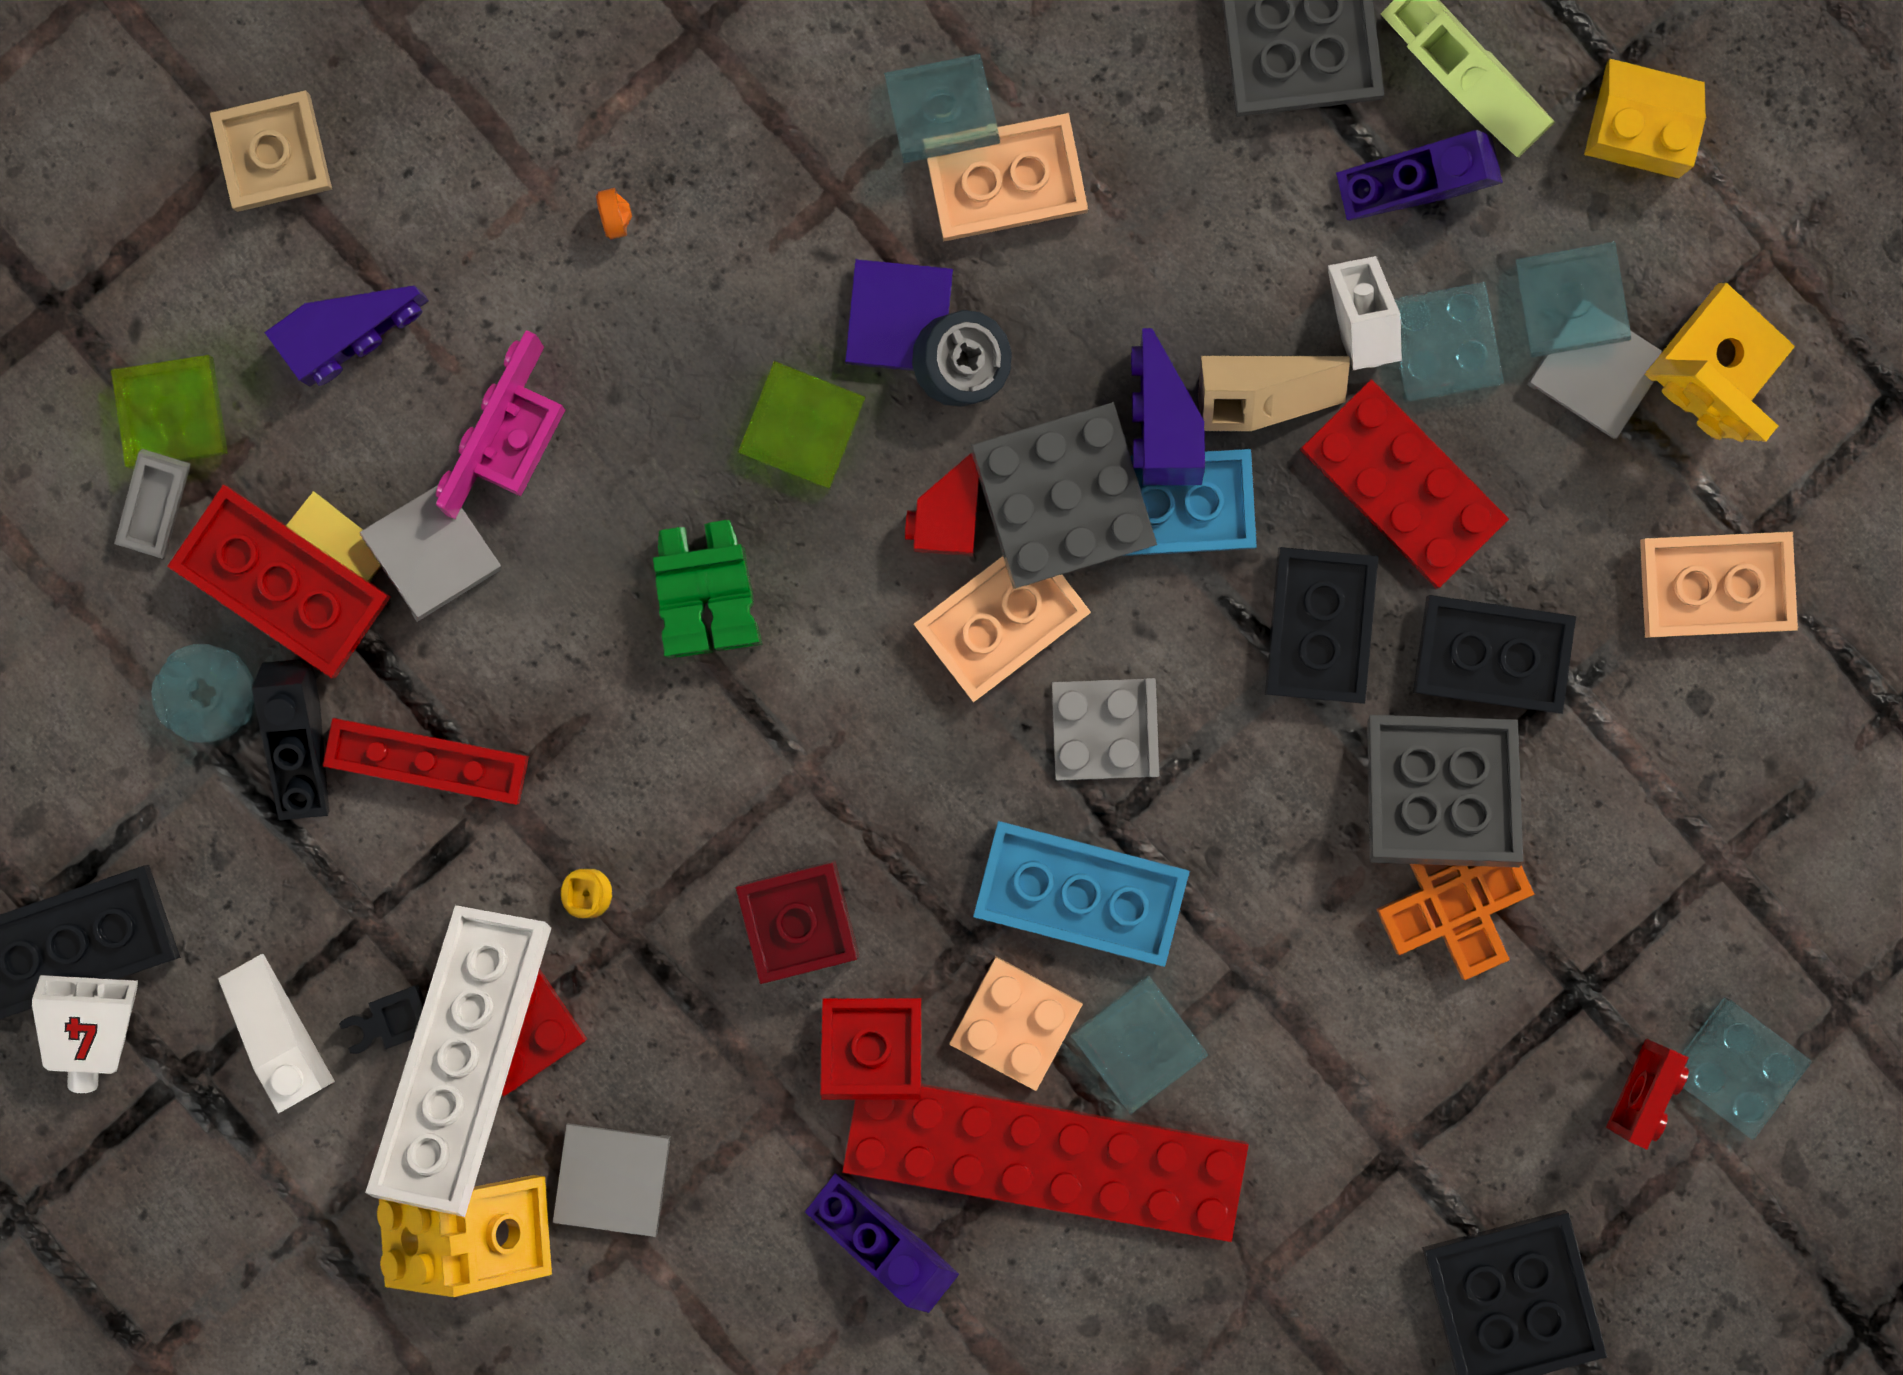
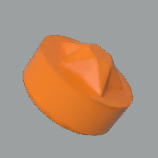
[596,188,632,240]

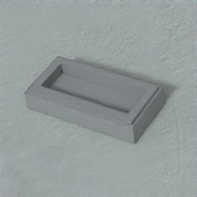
[114,449,191,559]

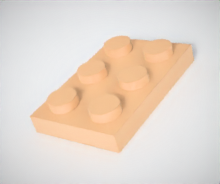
[924,113,1088,242]
[1640,532,1798,638]
[914,556,1091,703]

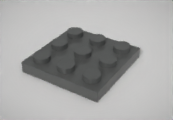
[1222,0,1384,117]
[970,402,1157,589]
[1367,715,1523,868]

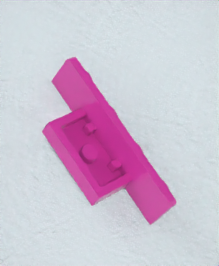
[436,330,565,519]

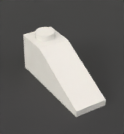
[218,954,335,1114]

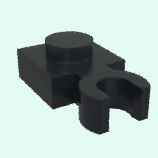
[339,984,425,1054]

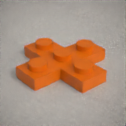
[1376,864,1535,980]

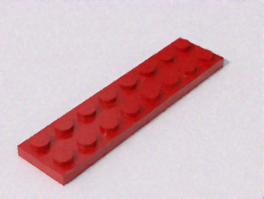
[842,1084,1249,1242]

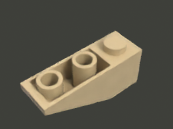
[1198,356,1350,431]

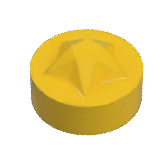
[561,869,612,918]

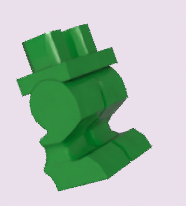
[653,520,763,659]

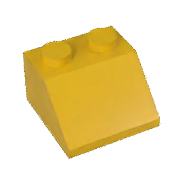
[1584,58,1706,179]

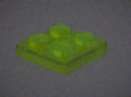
[111,355,228,469]
[738,361,866,490]

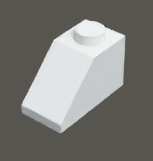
[1328,256,1402,370]

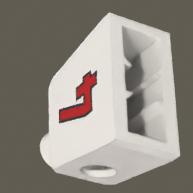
[32,975,138,1093]

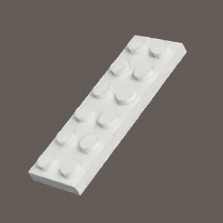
[365,905,551,1217]

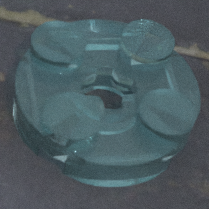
[151,644,254,743]

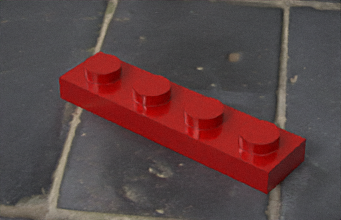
[323,718,529,805]

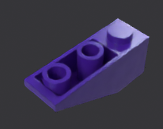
[1336,130,1503,221]
[264,285,429,387]
[1131,328,1205,486]
[805,1173,959,1313]

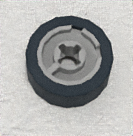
[912,310,1012,407]

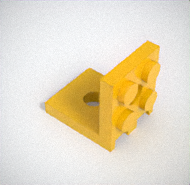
[1644,283,1795,442]
[377,1175,552,1297]

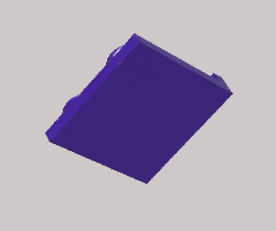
[845,259,953,371]

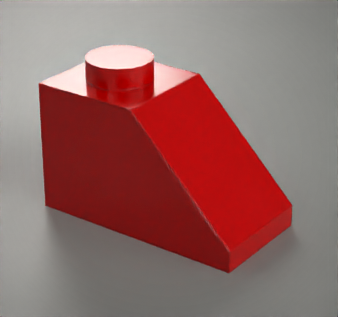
[905,453,979,556]

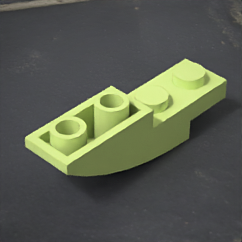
[1381,0,1555,157]

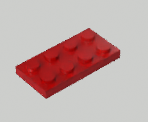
[1299,379,1509,589]
[167,484,391,678]

